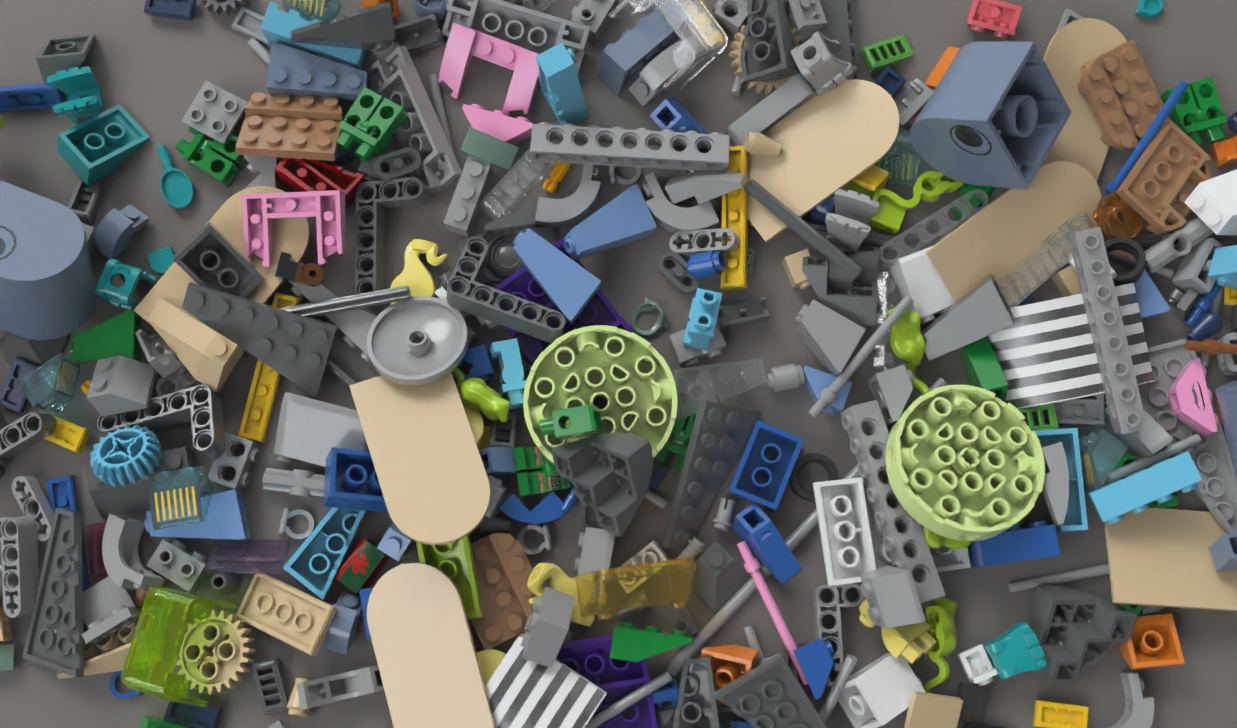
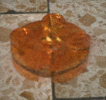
[1093,191,1144,239]

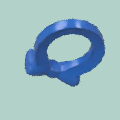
[109,669,144,699]

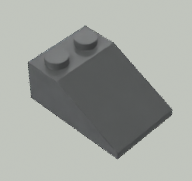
[173,222,265,298]

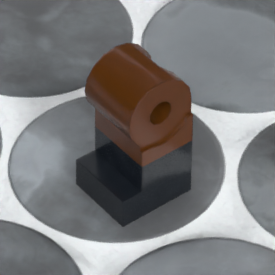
[275,252,324,287]

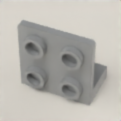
[786,0,827,45]
[182,81,248,144]
[81,576,142,643]

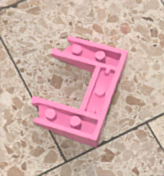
[438,23,539,116]
[242,190,345,267]

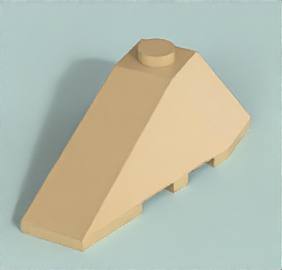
[147,299,245,392]
[56,603,166,679]

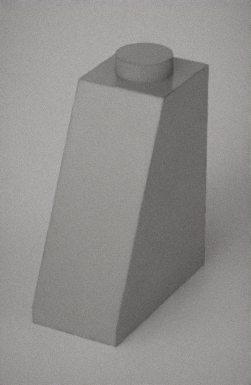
[1104,400,1173,458]

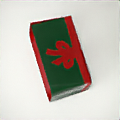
[335,538,390,596]

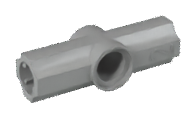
[1144,216,1214,274]
[262,468,325,497]

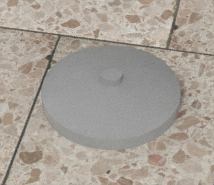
[366,296,469,385]

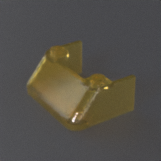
[575,557,696,620]

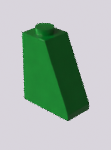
[70,310,142,364]
[961,337,1008,402]

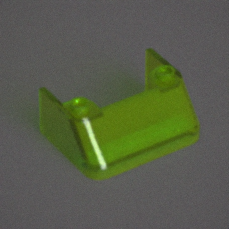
[121,586,237,707]

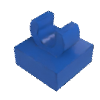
[650,676,679,709]

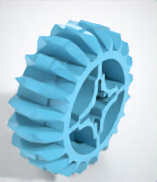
[90,424,162,488]

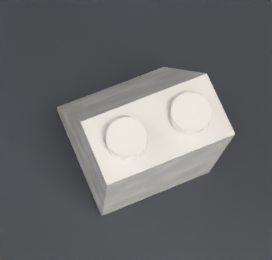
[1185,169,1237,235]
[890,245,955,325]
[831,652,926,728]

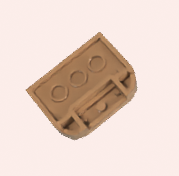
[1077,39,1171,151]
[235,92,343,161]
[1116,120,1214,235]
[470,533,536,650]

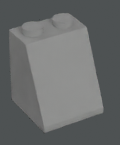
[795,299,866,377]

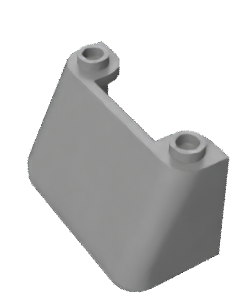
[273,392,369,467]

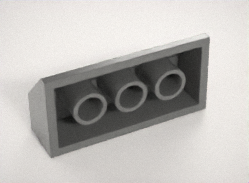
[85,447,201,518]

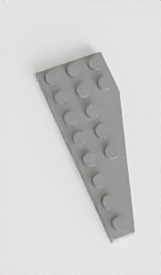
[1138,339,1237,534]

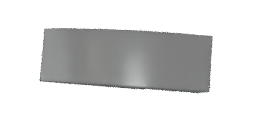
[665,170,747,204]
[1042,442,1069,526]

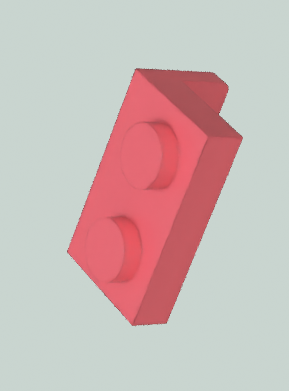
[966,0,1022,39]

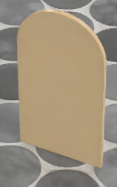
[1042,18,1127,181]
[748,79,900,243]
[925,161,1102,305]
[134,186,310,339]
[349,372,490,545]
[1104,507,1237,611]
[367,563,496,728]

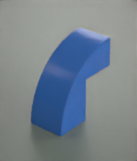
[498,491,571,525]

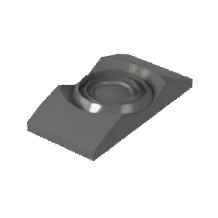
[458,227,556,285]

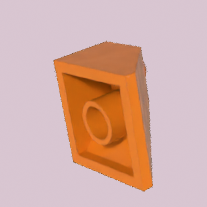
[701,644,759,704]

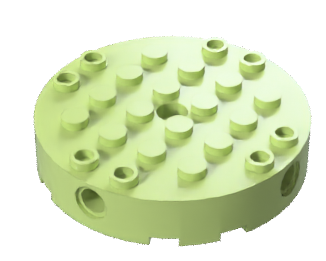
[523,325,677,465]
[885,385,1045,541]

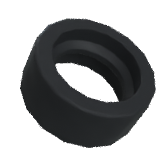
[1104,237,1146,287]
[789,453,838,502]

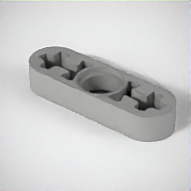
[669,228,740,256]
[12,475,54,541]

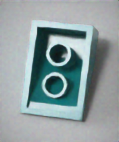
[57,104,150,185]

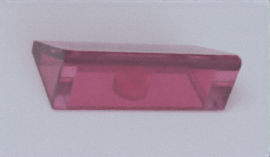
[88,523,108,575]

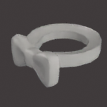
[609,166,641,186]
[279,508,314,539]
[518,524,553,555]

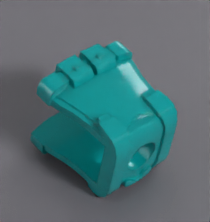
[47,66,105,123]
[96,258,158,311]
[983,622,1047,679]

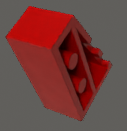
[275,158,365,210]

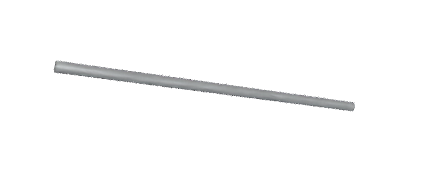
[665,377,948,677]

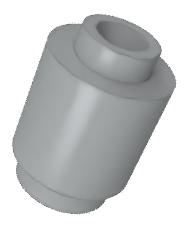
[766,364,804,392]

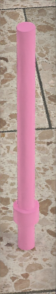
[736,540,808,685]

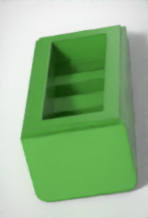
[860,34,914,75]
[1018,404,1059,431]

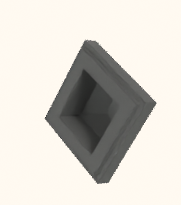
[654,704,677,728]

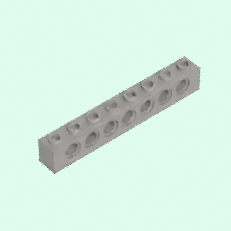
[530,122,730,171]
[1068,227,1148,434]
[841,400,945,604]

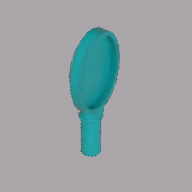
[157,145,194,209]

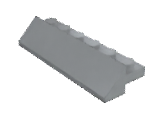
[441,0,591,76]
[366,46,462,195]

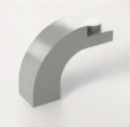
[629,36,711,107]
[535,164,601,228]
[642,172,719,233]
[102,514,164,590]
[296,665,384,710]
[1108,671,1154,728]

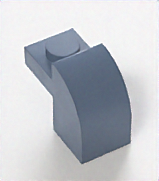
[93,204,149,259]
[322,591,362,655]

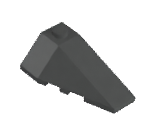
[740,0,800,82]
[290,2,395,51]
[673,657,724,728]

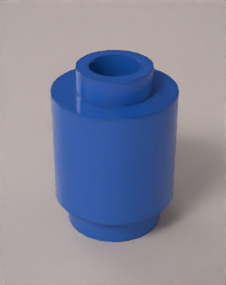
[687,250,726,279]

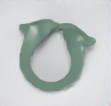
[631,297,668,336]

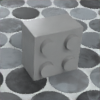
[520,587,575,668]

